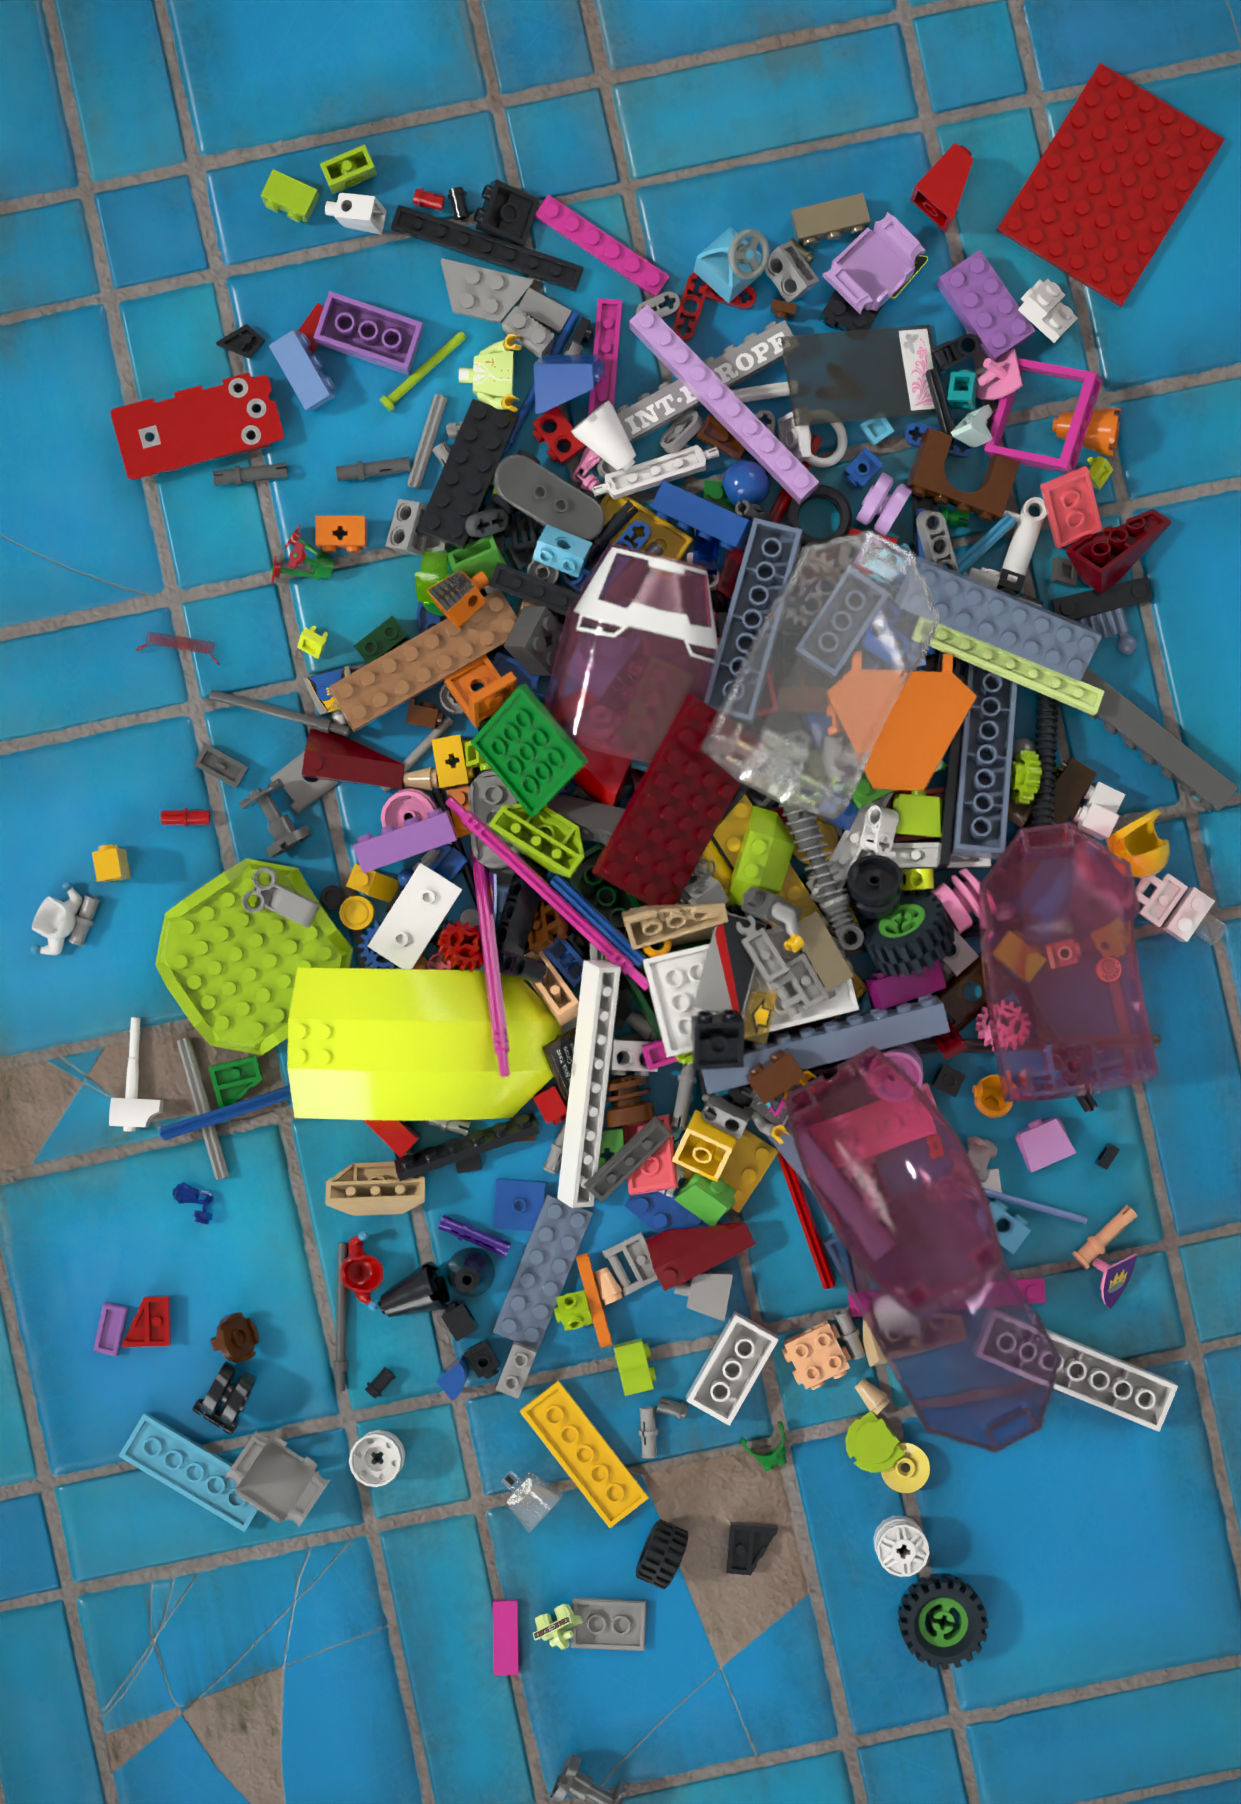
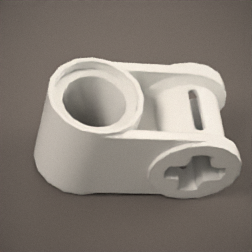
[860,805,899,855]

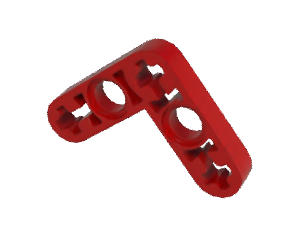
[673,272,756,342]

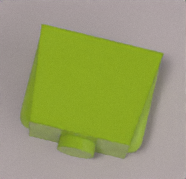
[893,790,943,838]

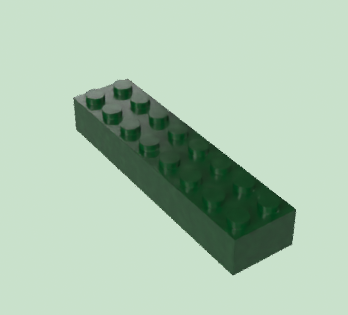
[561,843,669,1040]

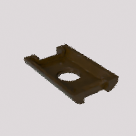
[932,950,1013,1033]

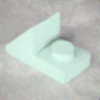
[951,404,993,448]

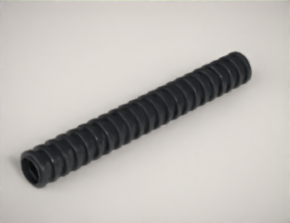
[1031,692,1059,836]

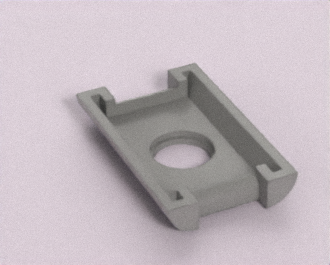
[270,751,339,814]

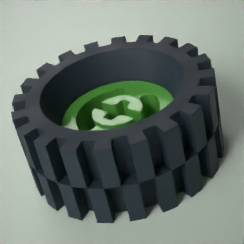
[861,890,955,977]
[898,1573,988,1670]

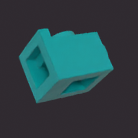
[947,370,978,410]

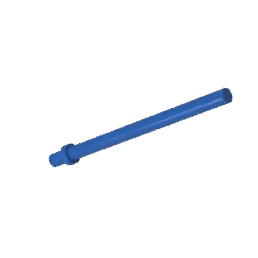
[503,311,580,458]

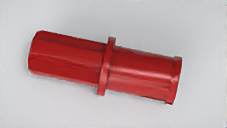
[160,808,211,827]

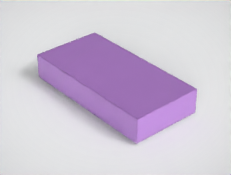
[93,1302,129,1356]

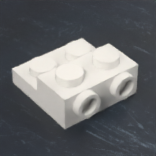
[1018,279,1078,343]

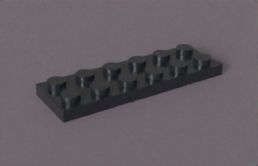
[417,399,519,550]

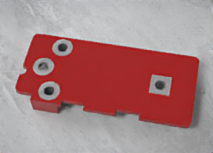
[110,372,284,480]

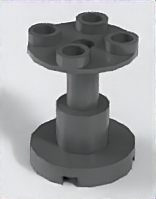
[239,778,313,858]
[550,1753,630,1804]

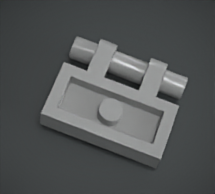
[770,953,829,1018]

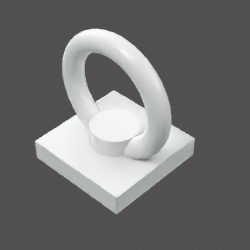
[777,408,847,468]

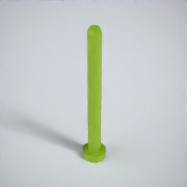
[379,331,466,412]

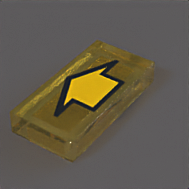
[744,989,777,1044]

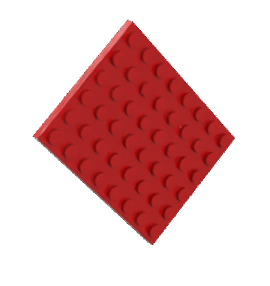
[996,63,1225,307]

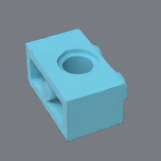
[532,525,592,578]
[971,1199,1031,1254]

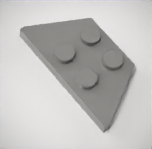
[441,258,534,324]

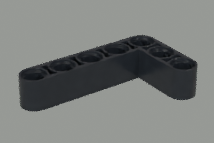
[495,854,549,983]

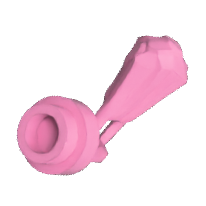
[572,447,601,493]

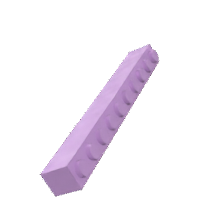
[629,304,819,505]

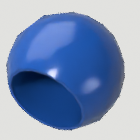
[722,460,770,506]

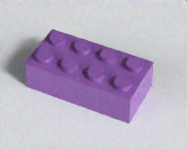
[936,250,1035,362]
[313,291,424,375]

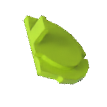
[845,1411,905,1473]

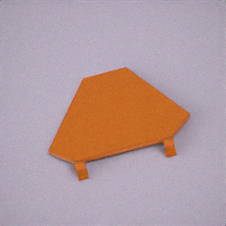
[826,651,977,791]

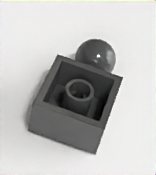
[504,585,573,676]

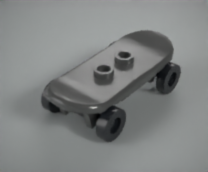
[490,450,605,542]

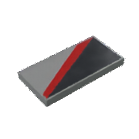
[693,912,767,1017]

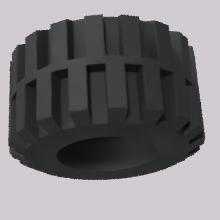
[636,1519,688,1590]

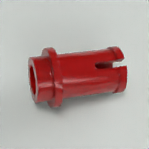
[413,187,445,211]

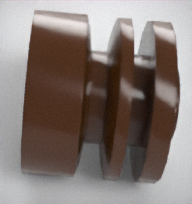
[604,1075,656,1127]

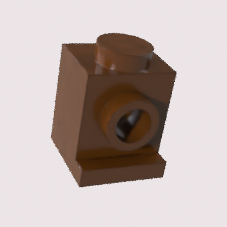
[405,699,444,729]

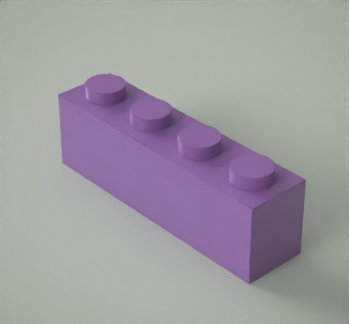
[353,808,458,873]

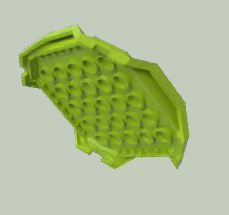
[155,858,354,1055]

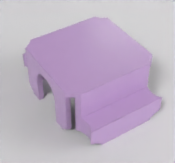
[822,212,925,315]

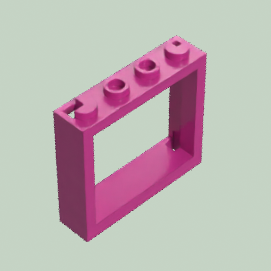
[984,358,1102,474]

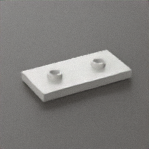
[367,863,463,969]

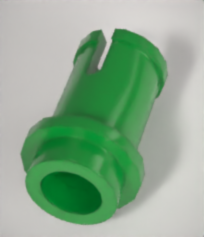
[939,507,970,528]

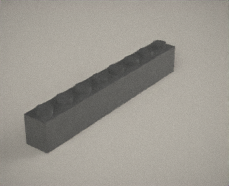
[1081,667,1238,812]

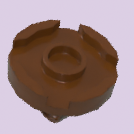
[210,1312,259,1363]

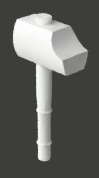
[109,1017,163,1132]

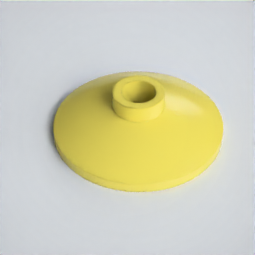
[881,1443,930,1493]

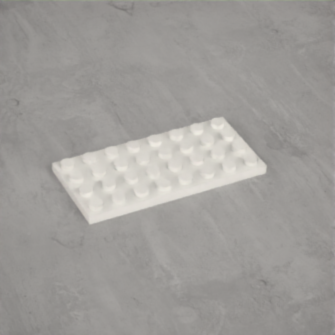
[643,916,859,1058]

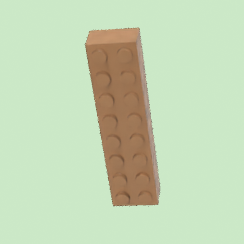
[328,589,518,732]

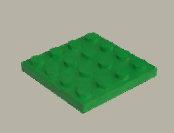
[470,683,588,819]

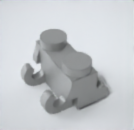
[956,1136,998,1183]

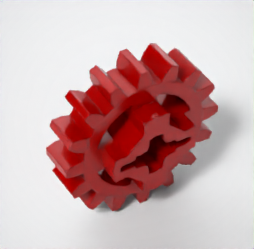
[437,921,484,972]

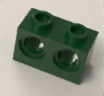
[354,616,410,664]

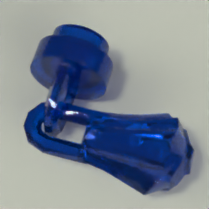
[172,1182,214,1224]

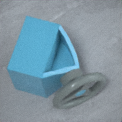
[693,227,769,303]

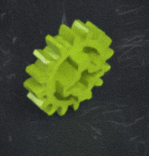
[1009,750,1042,804]

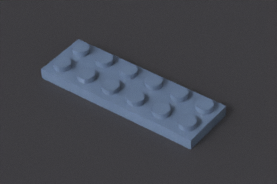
[492,1194,593,1349]

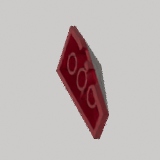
[1066,509,1171,594]

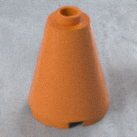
[1052,407,1122,457]

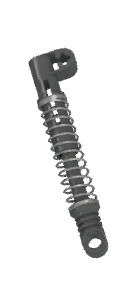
[758,731,864,951]

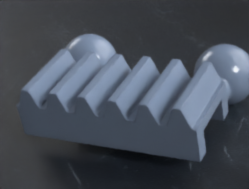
[1076,608,1137,655]

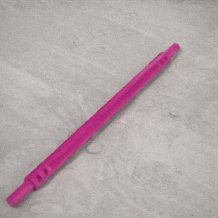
[445,796,650,990]
[470,845,510,1077]

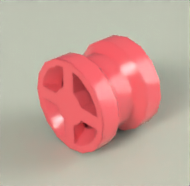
[427,953,452,970]

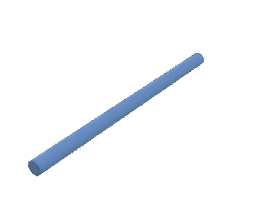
[960,1182,1088,1224]

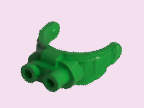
[740,1421,787,1472]

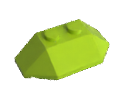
[488,803,585,878]
[726,805,795,905]

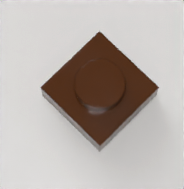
[770,299,797,320]

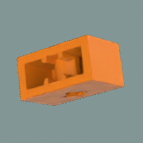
[316,516,367,553]

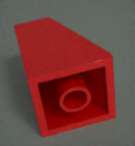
[910,142,973,233]
[571,732,634,807]

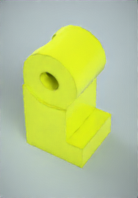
[900,869,934,891]

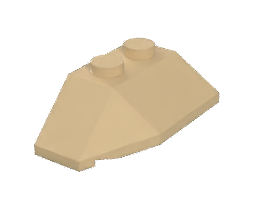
[325,1162,425,1216]

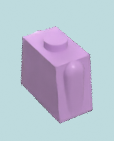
[1015,1117,1076,1172]

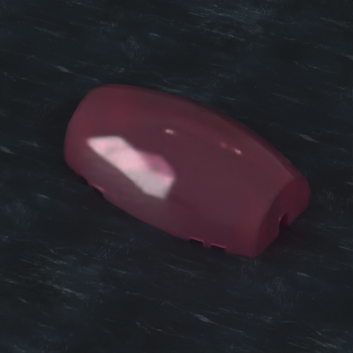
[785,1046,1003,1318]

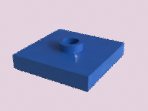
[493,1178,546,1231]

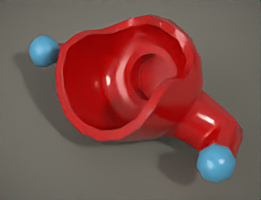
[340,1230,384,1311]

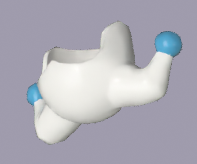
[30,881,83,955]

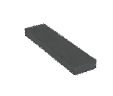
[584,1116,673,1203]

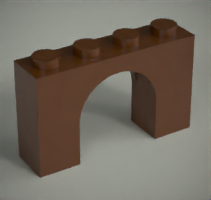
[906,428,1020,523]

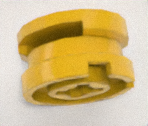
[339,896,375,930]

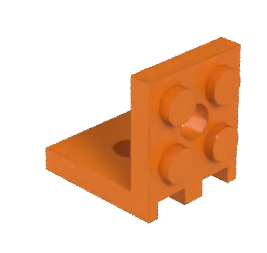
[444,654,517,728]

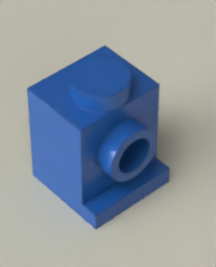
[844,448,883,489]

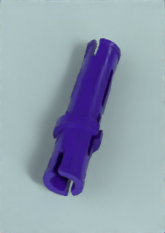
[438,1214,511,1257]

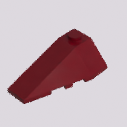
[302,729,405,790]
[646,1222,756,1291]

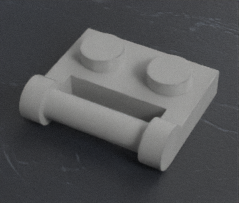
[602,1232,658,1296]

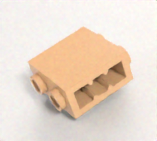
[781,1320,851,1390]

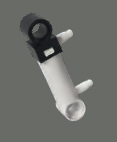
[980,497,1047,597]

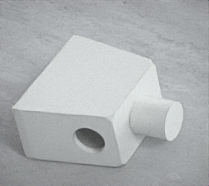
[325,193,387,235]

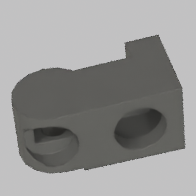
[701,1095,754,1139]

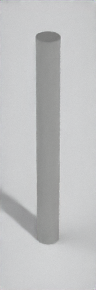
[381,716,454,793]

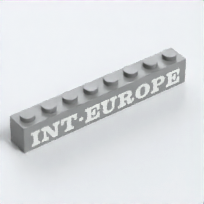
[615,320,799,444]

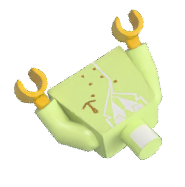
[459,334,522,412]

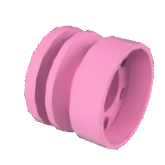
[930,868,994,934]

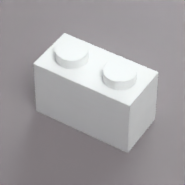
[1161,887,1215,942]

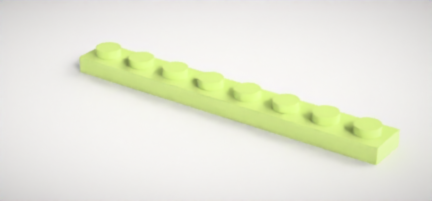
[913,617,1105,716]

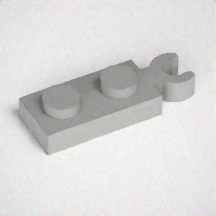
[736,915,789,984]

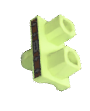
[533,1604,583,1650]

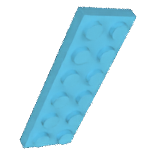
[119,1412,258,1532]

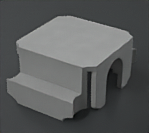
[224,1430,330,1528]

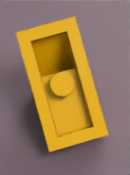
[346,864,400,903]

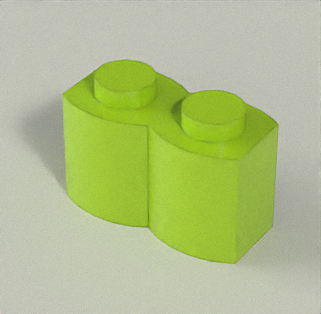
[613,1338,657,1396]

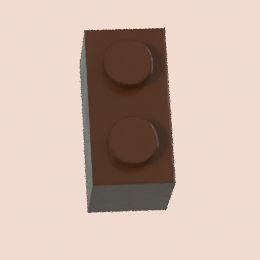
[746,1048,806,1105]

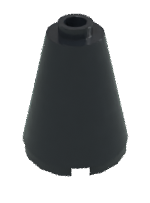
[446,1247,495,1297]
[379,1262,450,1317]

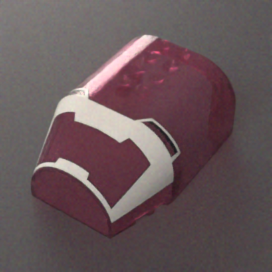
[544,543,718,763]

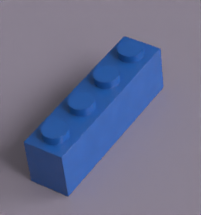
[651,481,753,552]

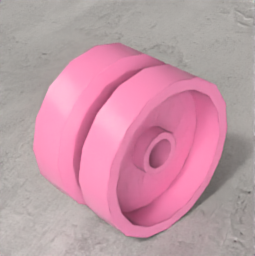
[381,788,437,828]

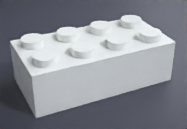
[686,1311,779,1426]

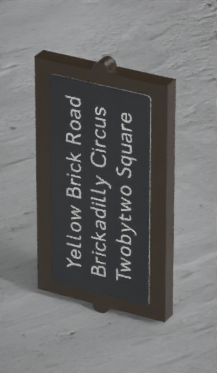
[542,1027,576,1107]

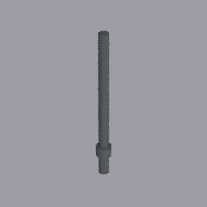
[209,690,351,736]
[333,1242,348,1391]

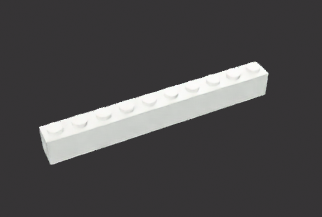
[557,960,621,1208]

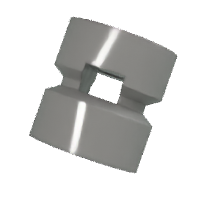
[527,560,560,585]

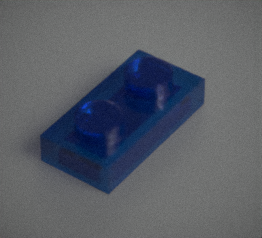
[692,530,720,575]

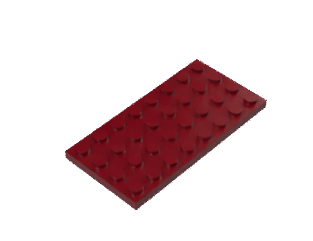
[592,694,764,906]

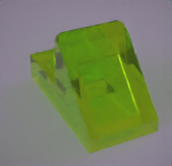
[415,552,449,604]

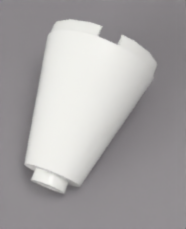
[571,401,636,471]

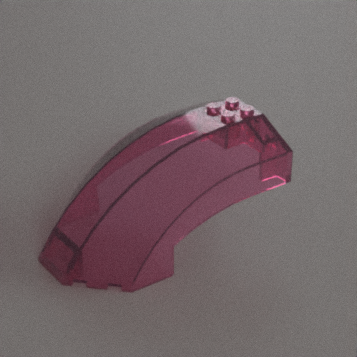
[979,822,1159,1102]

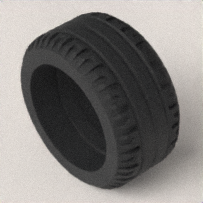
[786,485,852,552]

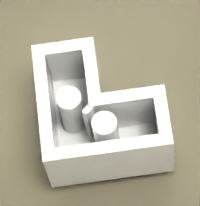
[1073,782,1125,840]

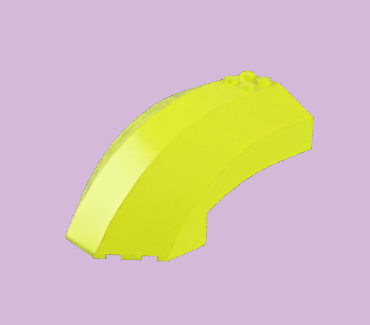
[288,967,562,1120]

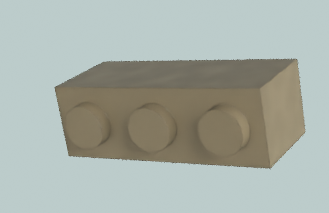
[790,193,870,246]
[797,911,854,992]

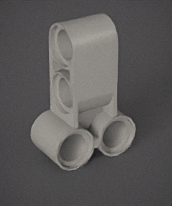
[242,867,320,927]

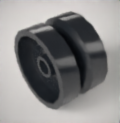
[847,855,902,919]
[200,1361,257,1426]

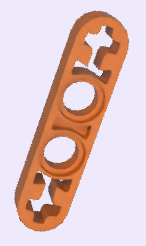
[576,1253,613,1348]

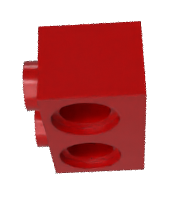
[532,406,586,466]

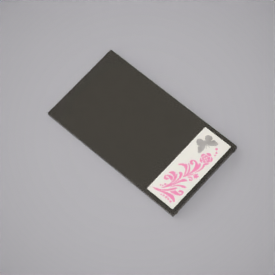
[781,324,937,427]

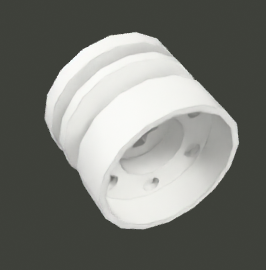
[349,1430,405,1487]
[873,1515,929,1577]

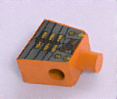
[427,570,490,628]

